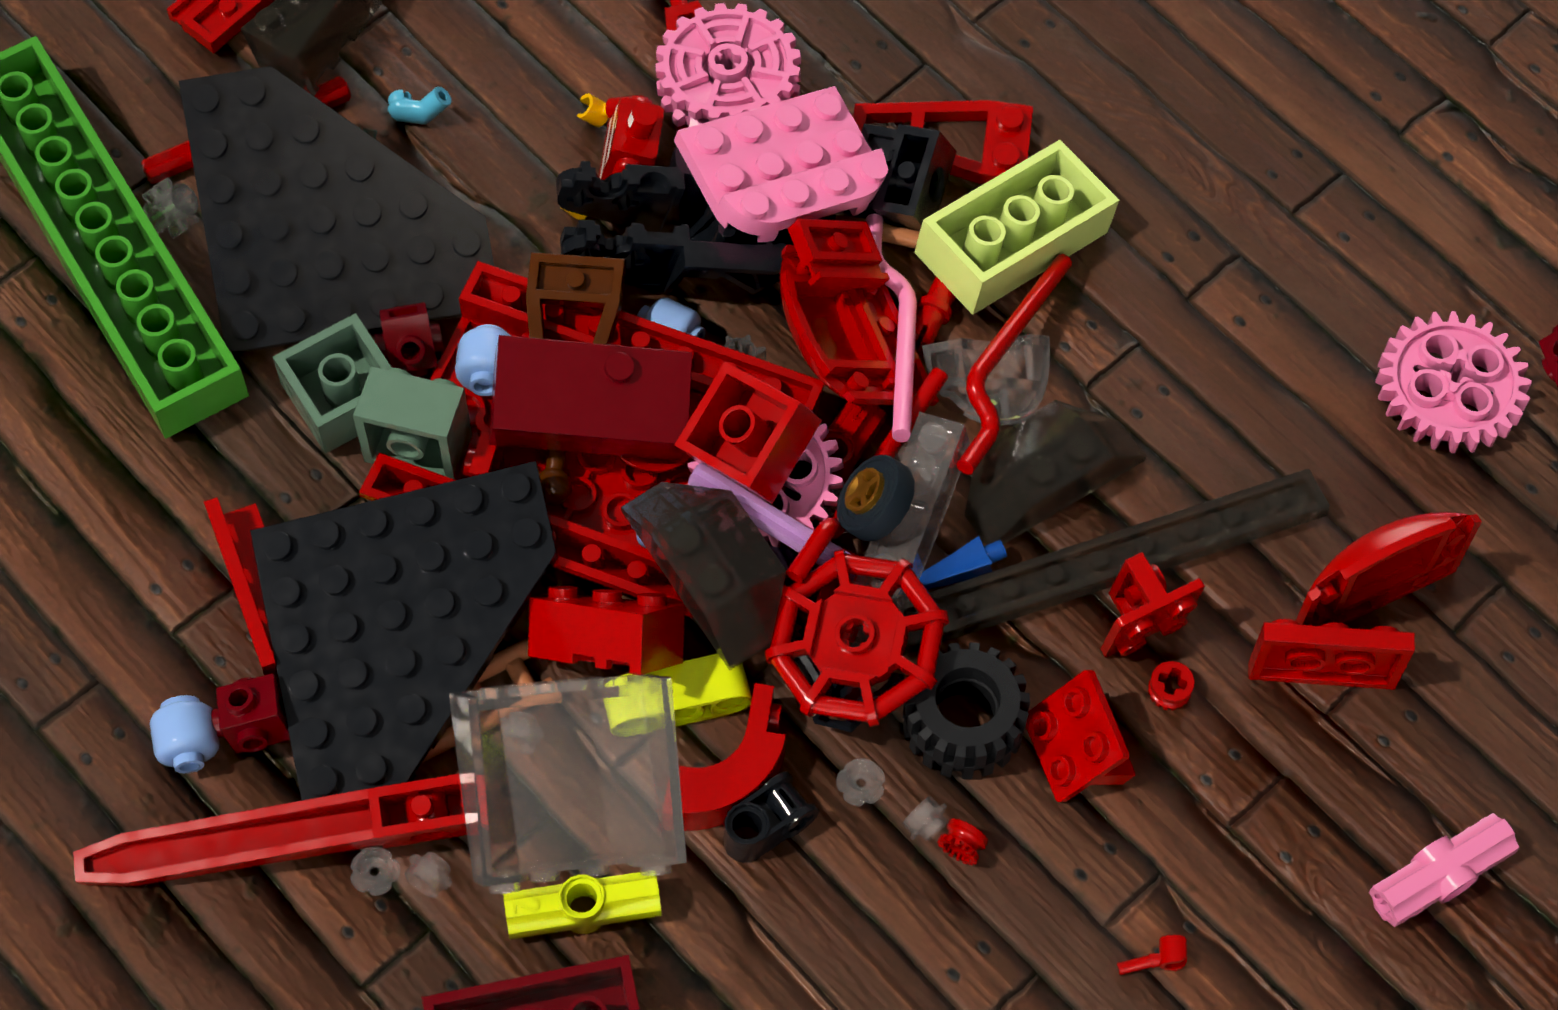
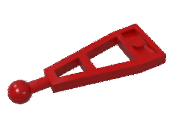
[851,100,1033,184]

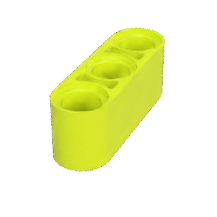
[603,652,752,737]

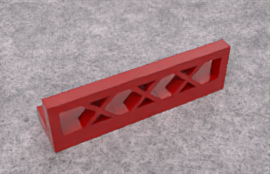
[204,497,279,681]

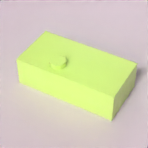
[914,140,1119,315]

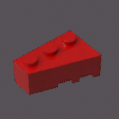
[528,586,685,675]

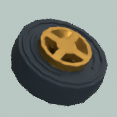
[837,455,915,541]

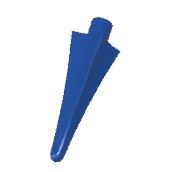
[891,536,1007,600]

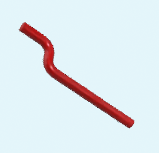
[956,254,1072,475]
[786,367,948,583]

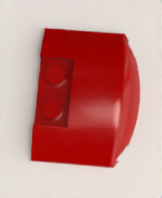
[780,245,939,406]
[1296,512,1482,626]

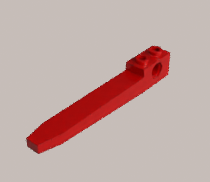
[73,772,484,887]

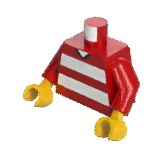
[560,93,665,220]

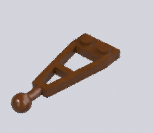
[526,252,626,506]

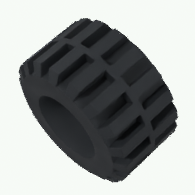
[902,642,1030,779]

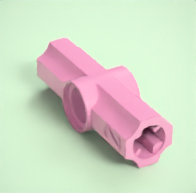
[1369,813,1520,928]

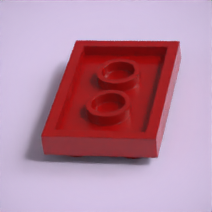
[1248,619,1415,690]

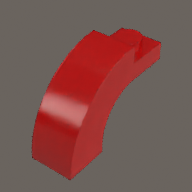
[670,683,786,831]

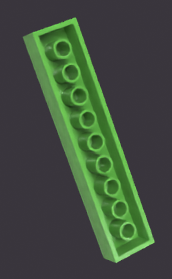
[0,36,249,439]

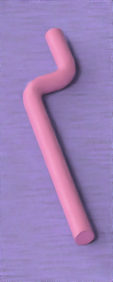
[865,214,917,442]

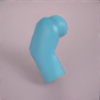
[388,87,452,125]

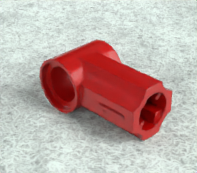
[811,401,886,484]

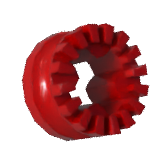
[1148,661,1195,711]
[937,818,989,866]

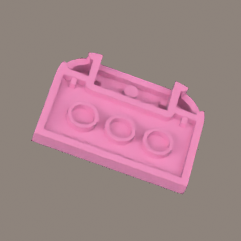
[674,86,888,242]

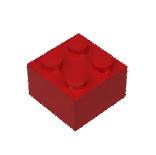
[674,361,822,504]

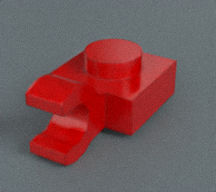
[463,408,504,477]

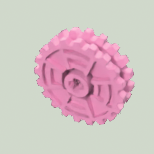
[655,3,801,127]

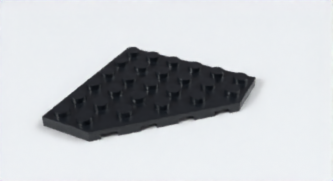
[179,66,494,354]
[250,461,559,800]

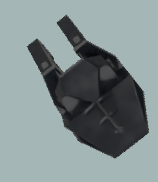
[556,148,836,294]

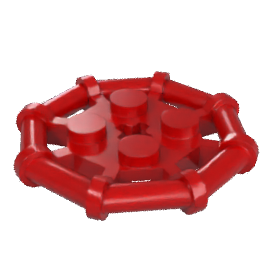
[765,549,949,727]

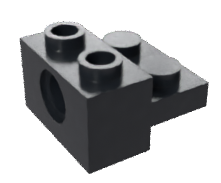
[842,124,957,231]

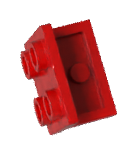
[1100,552,1205,658]
[1026,670,1136,802]

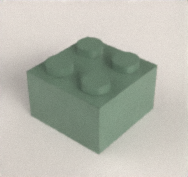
[273,313,392,454]
[353,366,472,480]

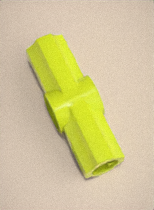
[503,870,662,940]

